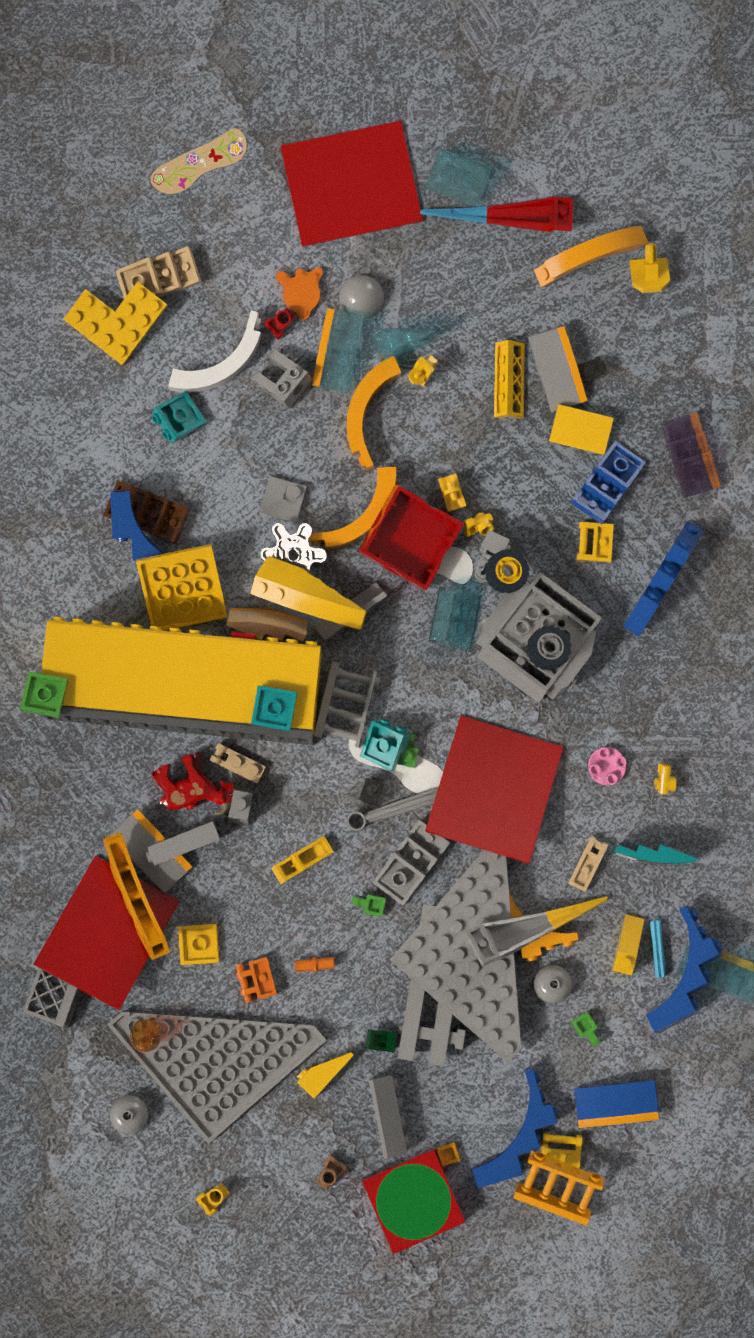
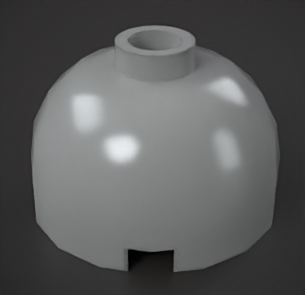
[533,965,572,1004]
[109,1095,149,1135]

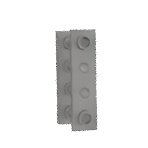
[314,661,380,748]

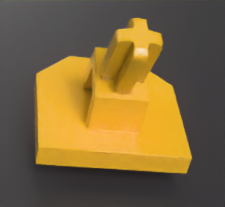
[629,243,670,293]

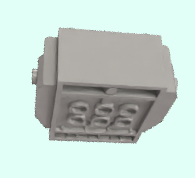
[477,572,602,703]

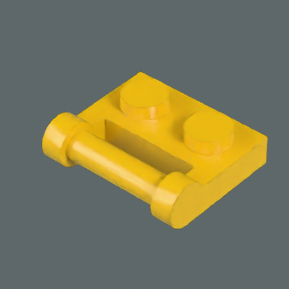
[577,522,614,563]
[541,1132,582,1168]

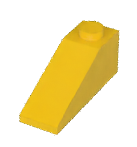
[611,914,644,976]
[297,1052,354,1098]

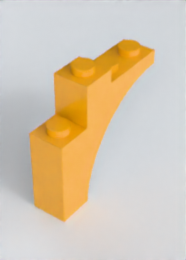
[509,890,578,962]

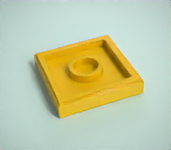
[178,924,220,965]

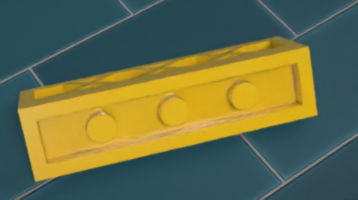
[494,340,525,419]

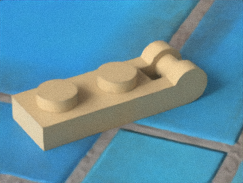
[210,743,266,784]
[568,835,609,892]

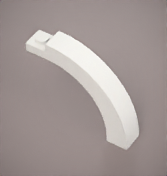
[168,310,262,393]

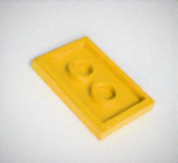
[549,404,614,455]

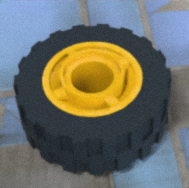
[485,549,530,594]

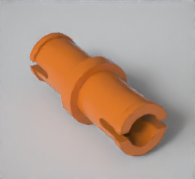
[295,956,335,972]

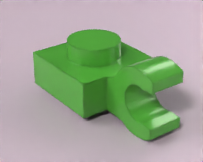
[397,733,418,768]
[351,894,386,917]
[571,1012,600,1047]

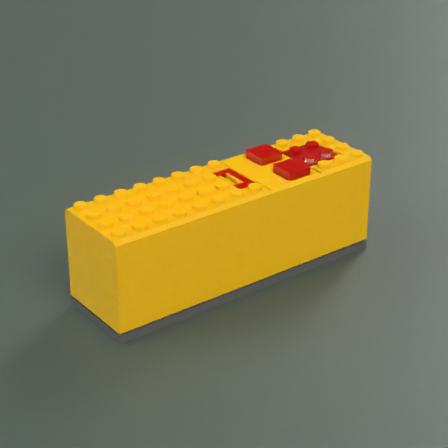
[41,617,322,745]

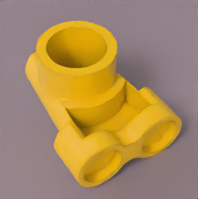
[463,512,494,537]
[654,763,676,794]
[196,1183,230,1216]

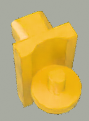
[408,354,438,387]
[438,474,466,512]

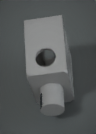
[229,787,255,826]

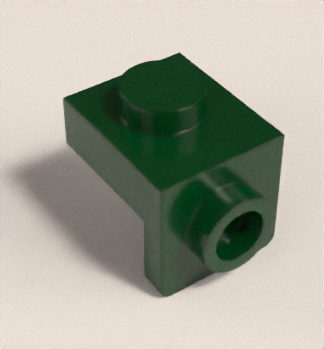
[365,1029,398,1053]

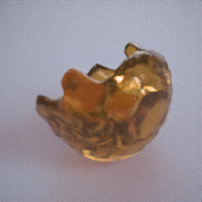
[130,1020,161,1052]

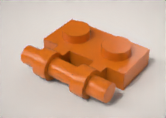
[235,957,277,1003]

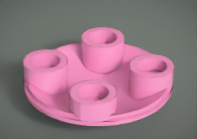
[588,747,626,786]

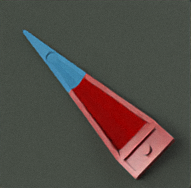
[421,197,573,232]

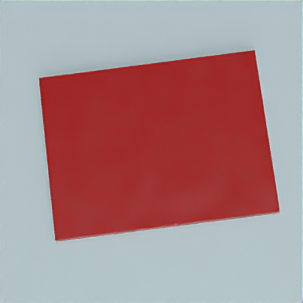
[33,856,180,1011]

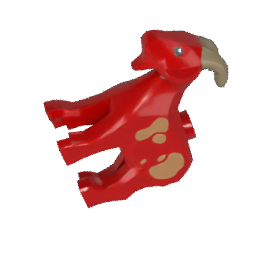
[151,751,235,816]

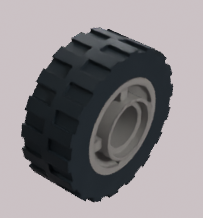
[526,625,571,671]

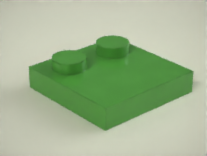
[20,672,68,718]

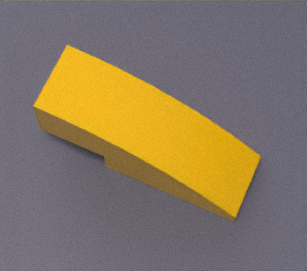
[271,836,334,885]

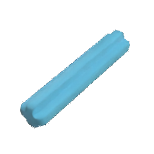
[650,920,666,978]

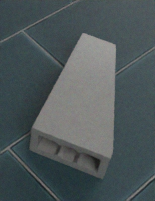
[145,821,220,865]

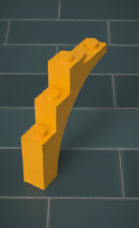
[103,832,170,960]

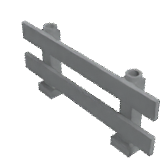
[398,904,466,1067]

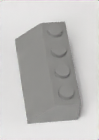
[369,1074,410,1159]

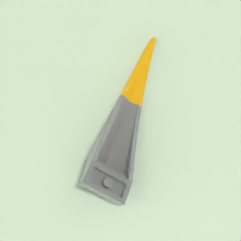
[464,896,608,967]

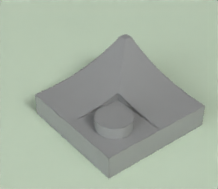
[259,476,307,524]

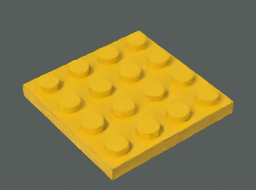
[136,544,228,631]

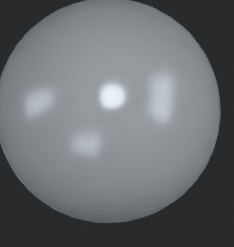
[339,275,384,320]

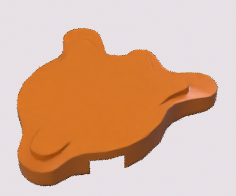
[276,267,323,321]

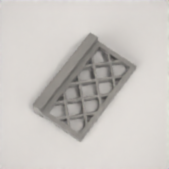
[23,968,82,1028]

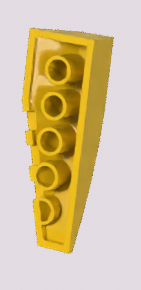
[250,556,367,630]

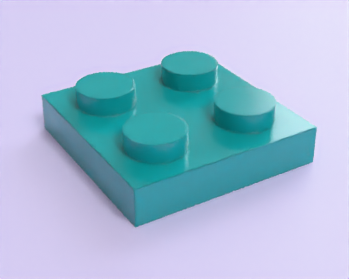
[251,685,297,732]

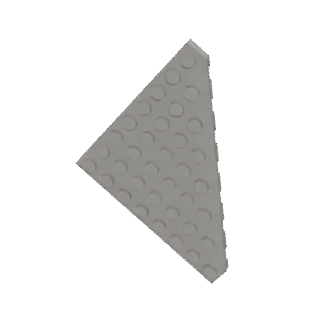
[390,850,521,1063]
[107,1012,327,1144]

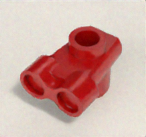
[264,307,297,340]

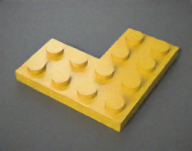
[63,281,168,366]

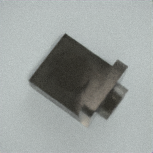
[577,356,607,384]

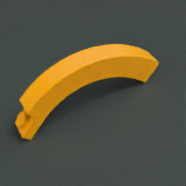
[534,226,649,287]
[347,356,401,471]
[309,467,396,550]

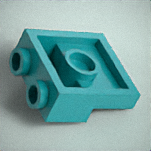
[152,391,206,444]
[360,718,411,771]

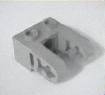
[251,350,312,409]
[475,530,511,584]

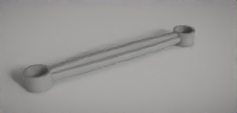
[347,788,438,831]

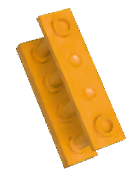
[513,1150,605,1226]

